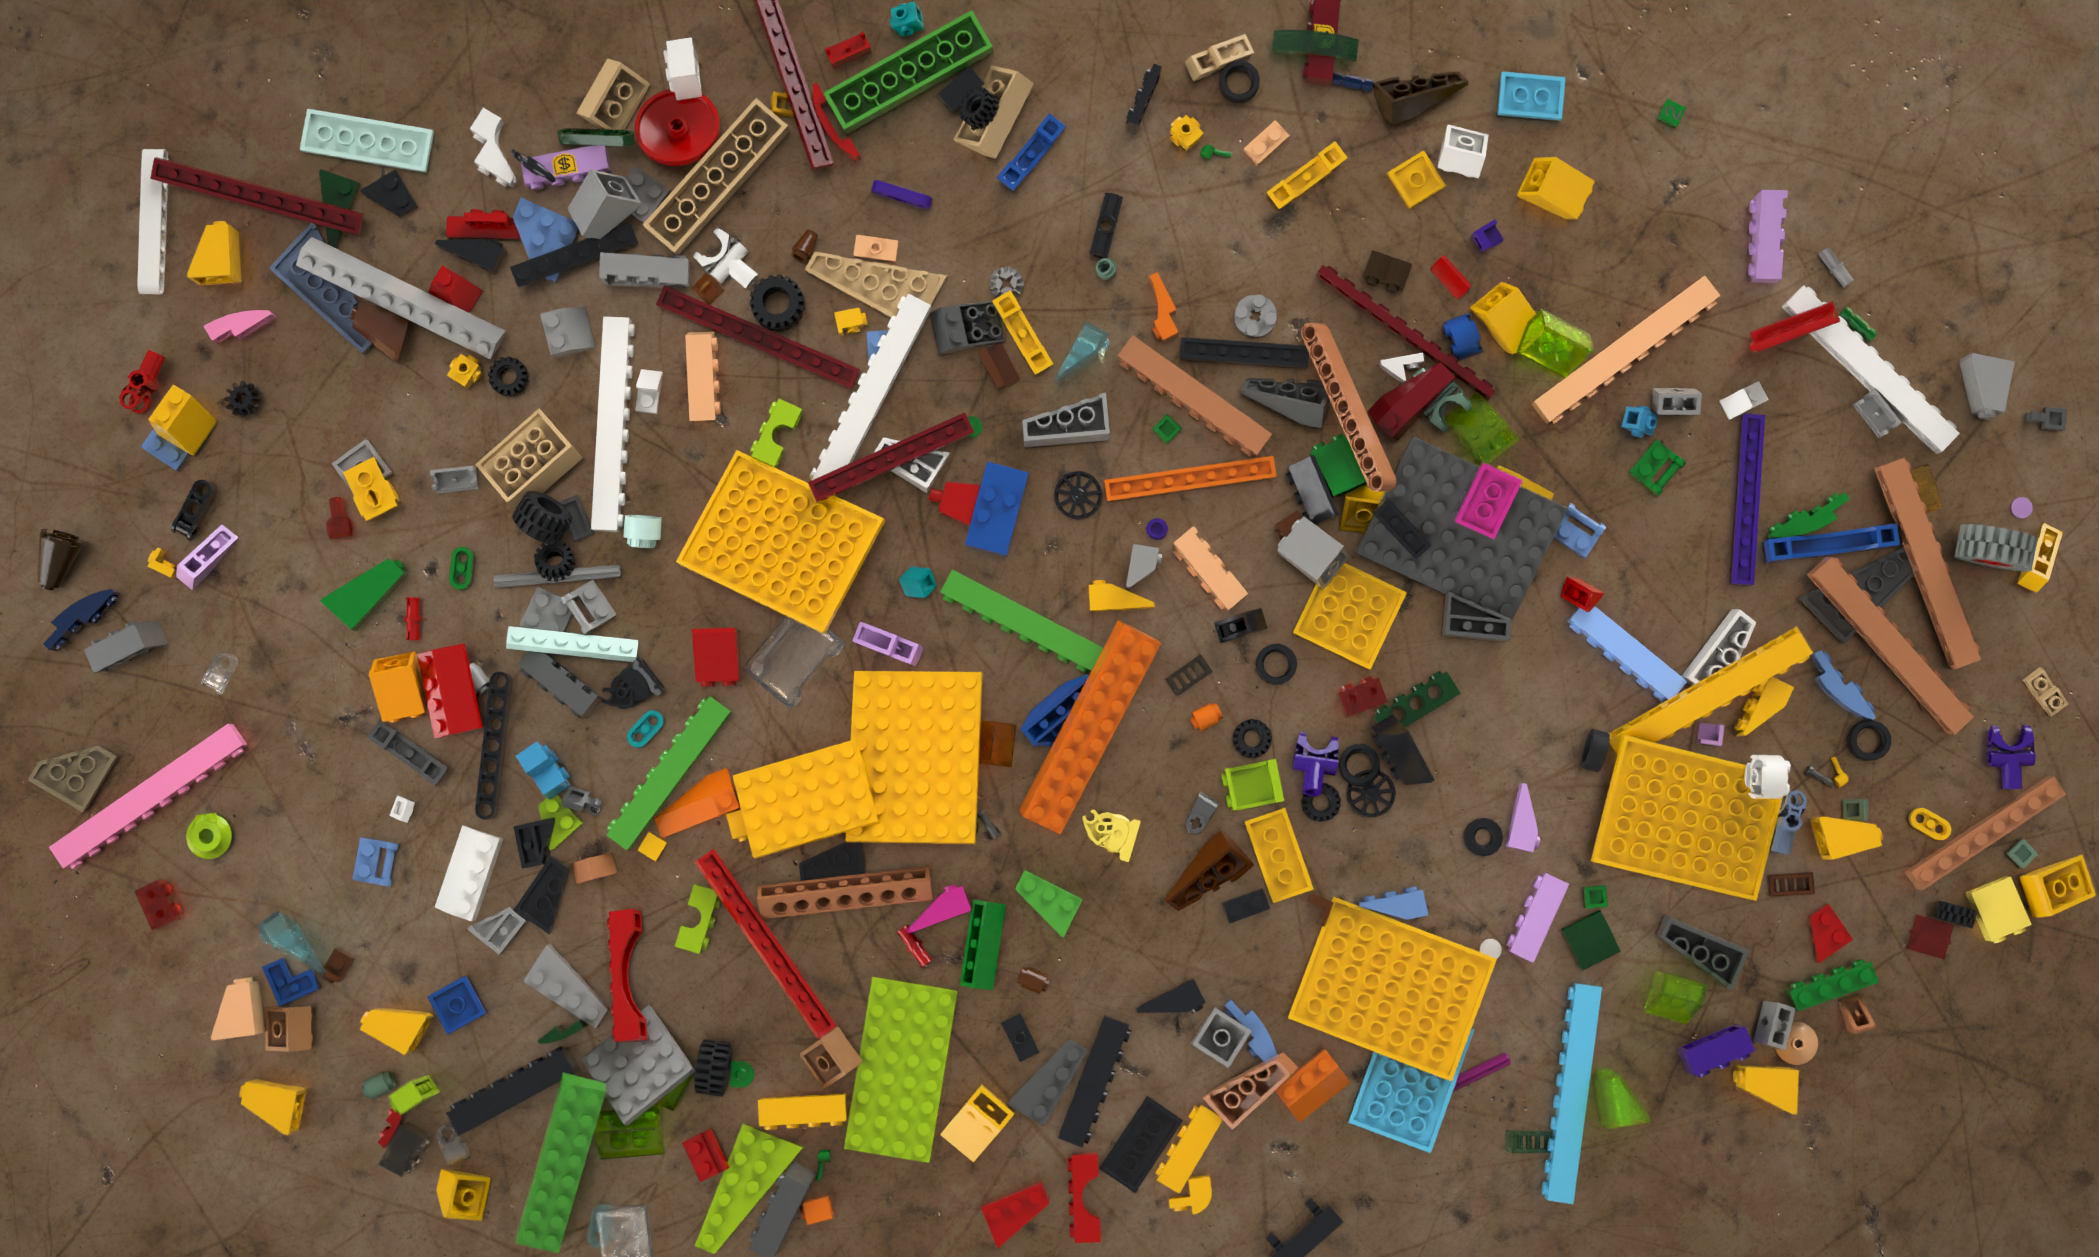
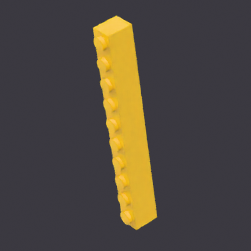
[1609,626,1813,754]

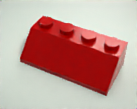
[417,643,482,739]

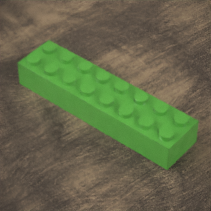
[823,10,993,135]
[516,1073,606,1253]

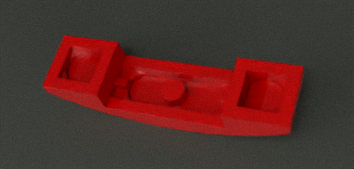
[813,83,861,161]

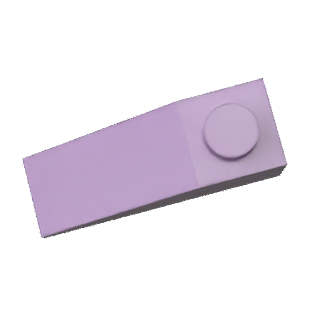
[176,525,238,590]
[1505,783,1540,852]

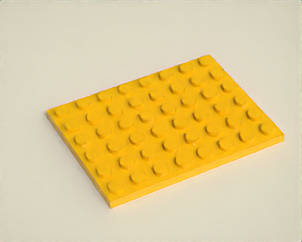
[676,450,885,634]
[845,671,983,844]
[1591,735,1783,901]
[1288,896,1497,1082]

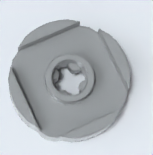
[1234,294,1277,338]

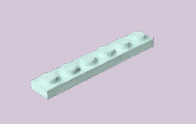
[506,626,638,662]

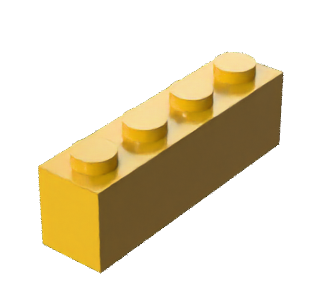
[758,1093,847,1130]
[1155,1103,1223,1194]

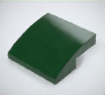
[1561,910,1621,971]
[537,1019,589,1044]

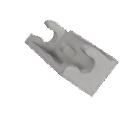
[1853,389,1902,438]
[430,466,479,494]

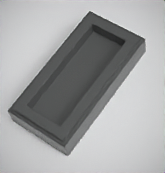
[559,495,595,543]

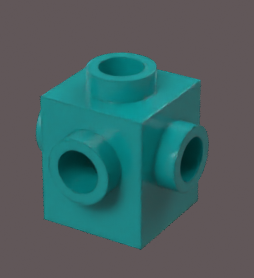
[889,1,924,36]

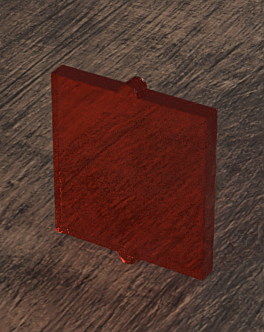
[1907,914,1954,959]

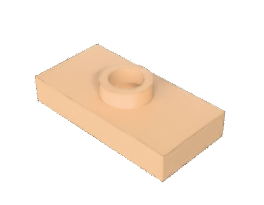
[853,235,899,263]

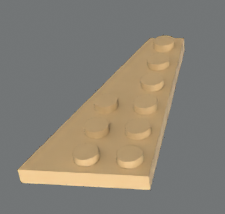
[805,252,947,318]

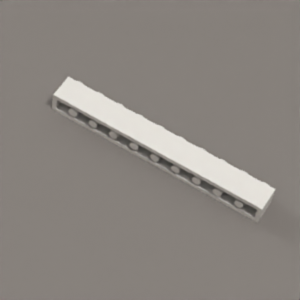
[1782,285,1960,454]
[809,294,932,481]
[591,316,635,532]

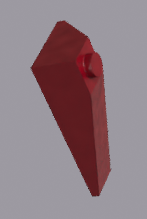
[1367,362,1456,440]

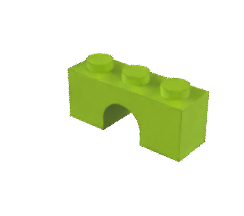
[750,399,803,468]
[675,884,722,954]

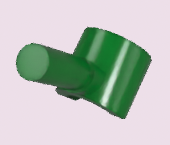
[1200,145,1231,159]
[816,1150,830,1181]

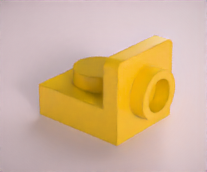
[147,547,177,579]

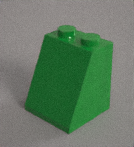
[1309,433,1367,499]

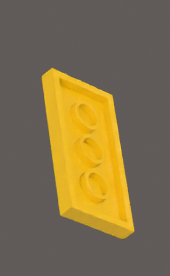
[1244,808,1313,903]

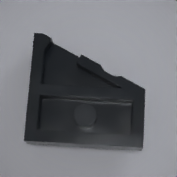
[360,170,418,218]
[513,818,555,869]

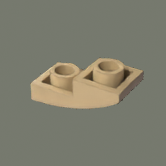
[2023,667,2068,717]

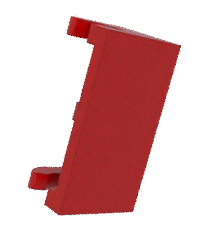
[824,31,872,69]

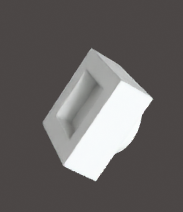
[390,796,415,823]

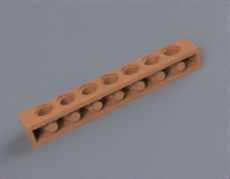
[757,866,933,919]

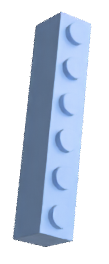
[1567,606,1687,702]

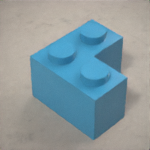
[516,741,571,800]

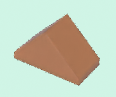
[570,852,618,884]
[1839,994,1876,1034]

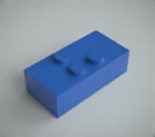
[965,461,1029,557]

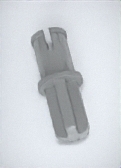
[1819,248,1854,288]

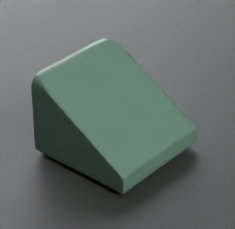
[1842,799,1869,821]

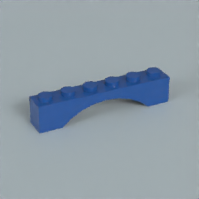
[1763,524,1900,563]

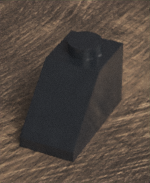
[1215,608,1268,643]

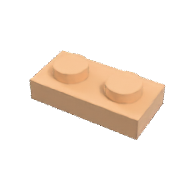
[1244,120,1290,165]

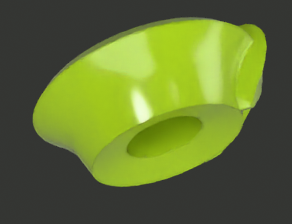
[186,812,232,859]

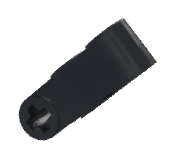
[170,480,217,541]

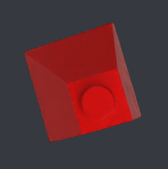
[428,265,483,313]

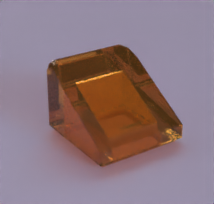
[691,273,724,305]

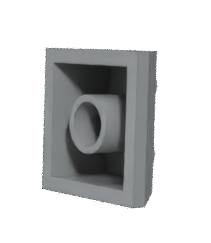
[540,307,596,359]
[1125,544,1162,590]
[1190,1008,1252,1068]

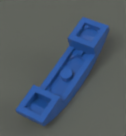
[997,113,1066,191]

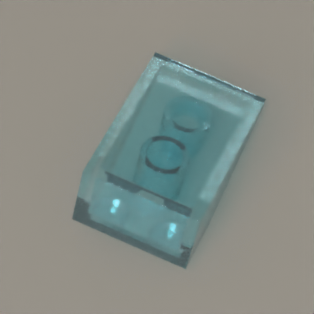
[1055,321,1110,385]
[257,910,325,974]

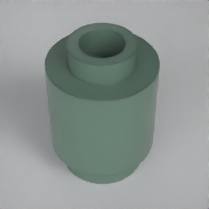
[362,1071,396,1100]

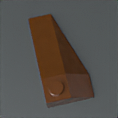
[1165,830,1254,911]

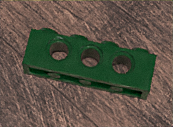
[1372,671,1461,728]

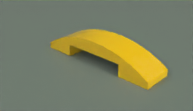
[1266,141,1348,210]
[992,290,1053,375]

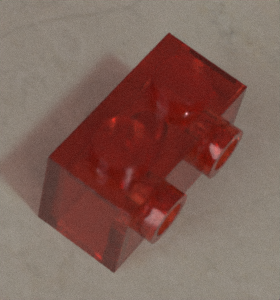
[1337,676,1388,718]
[134,880,181,930]

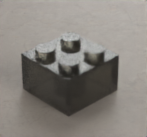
[379,1122,431,1177]

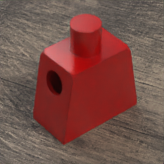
[928,482,981,526]

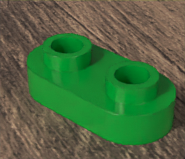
[449,547,474,590]

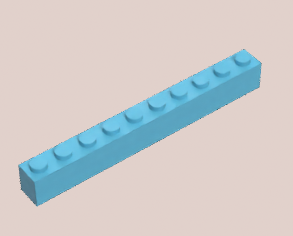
[1542,983,1602,1204]

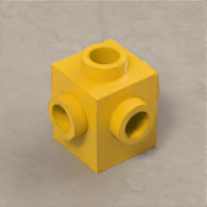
[1170,115,1204,152]
[447,354,482,389]

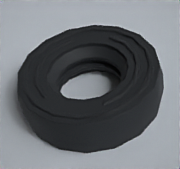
[1464,818,1503,857]

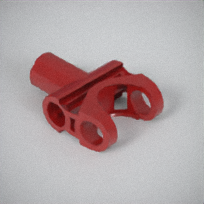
[119,350,166,414]

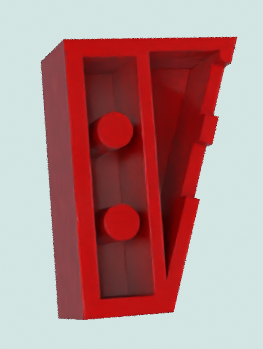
[981,1180,1050,1249]

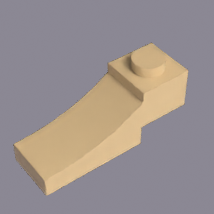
[1184,34,1255,81]

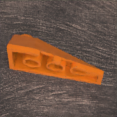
[654,768,741,839]

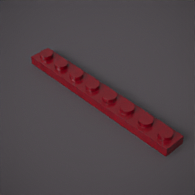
[808,413,974,503]

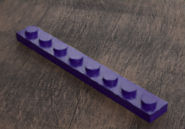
[1731,413,1765,586]

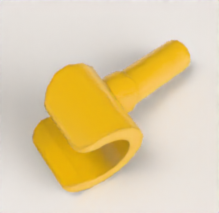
[1831,756,1849,788]

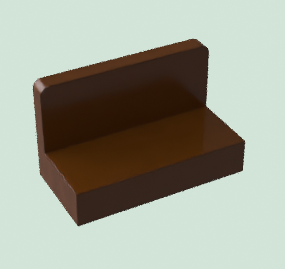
[978,342,1020,391]
[1307,894,1334,927]

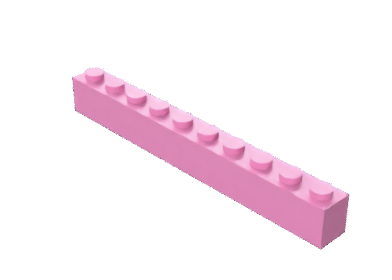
[49,724,248,870]

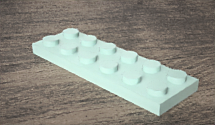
[300,109,434,173]

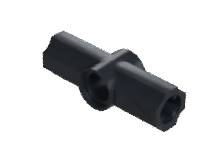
[1089,193,1123,259]

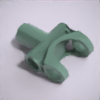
[1412,367,1473,433]

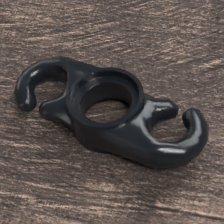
[510,149,556,182]

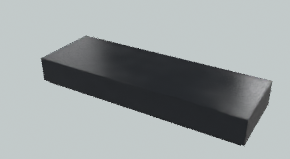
[1372,498,1432,560]

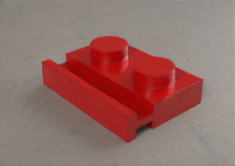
[682,1129,730,1182]

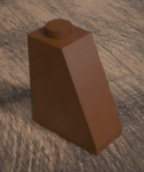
[350,301,409,361]

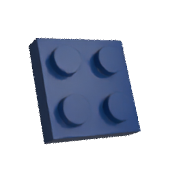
[427,975,487,1035]

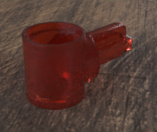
[326,497,353,540]

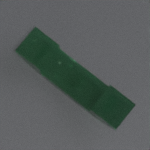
[1272,30,1359,61]

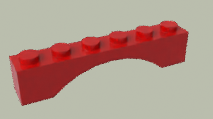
[607,909,648,1043]

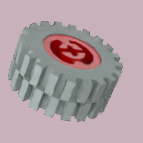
[1954,524,2038,572]

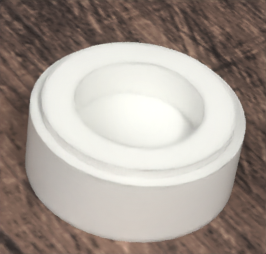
[1479,939,1502,959]

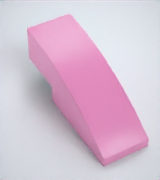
[203,310,277,344]

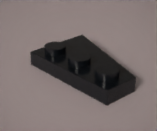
[799,842,865,881]
[514,856,569,934]

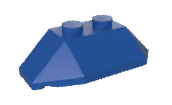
[1020,674,1089,746]

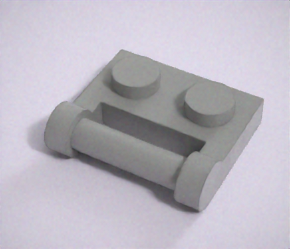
[560,579,617,635]

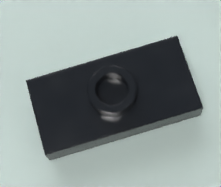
[1001,1013,1039,1062]

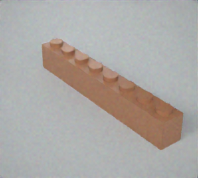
[1117,335,1272,457]
[1904,776,2066,890]

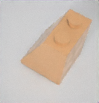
[211,977,265,1041]

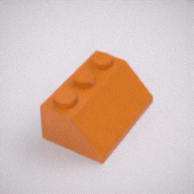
[1275,1048,1350,1122]

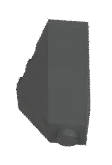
[1241,378,1331,428]

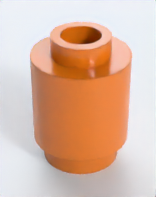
[1190,703,1223,731]

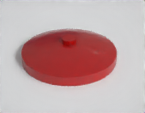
[634,89,720,166]

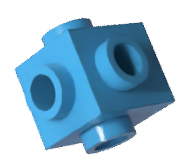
[1621,405,1658,438]

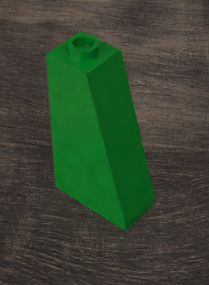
[320,558,408,631]

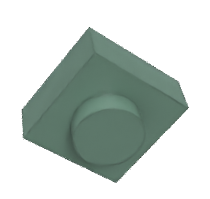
[2006,838,2038,869]

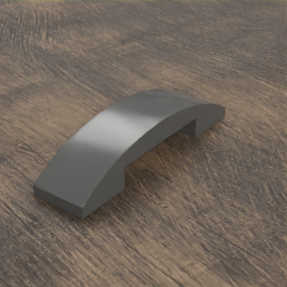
[367,720,449,786]

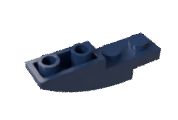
[43,589,120,651]

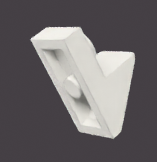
[1378,353,1424,384]
[635,369,663,414]
[1719,381,1769,420]

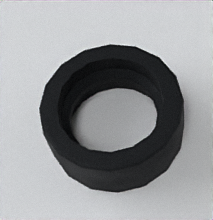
[1219,60,1260,103]
[1256,644,1297,685]
[1847,720,1891,761]
[1581,729,1610,772]
[1339,744,1380,787]

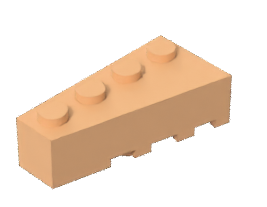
[685,331,721,421]
[1172,526,1248,612]

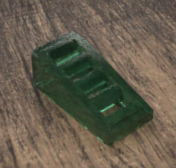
[1505,1130,1552,1153]

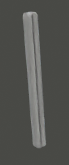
[493,565,622,588]

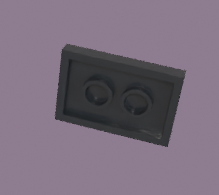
[1126,63,1162,134]

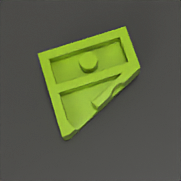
[538,794,583,851]

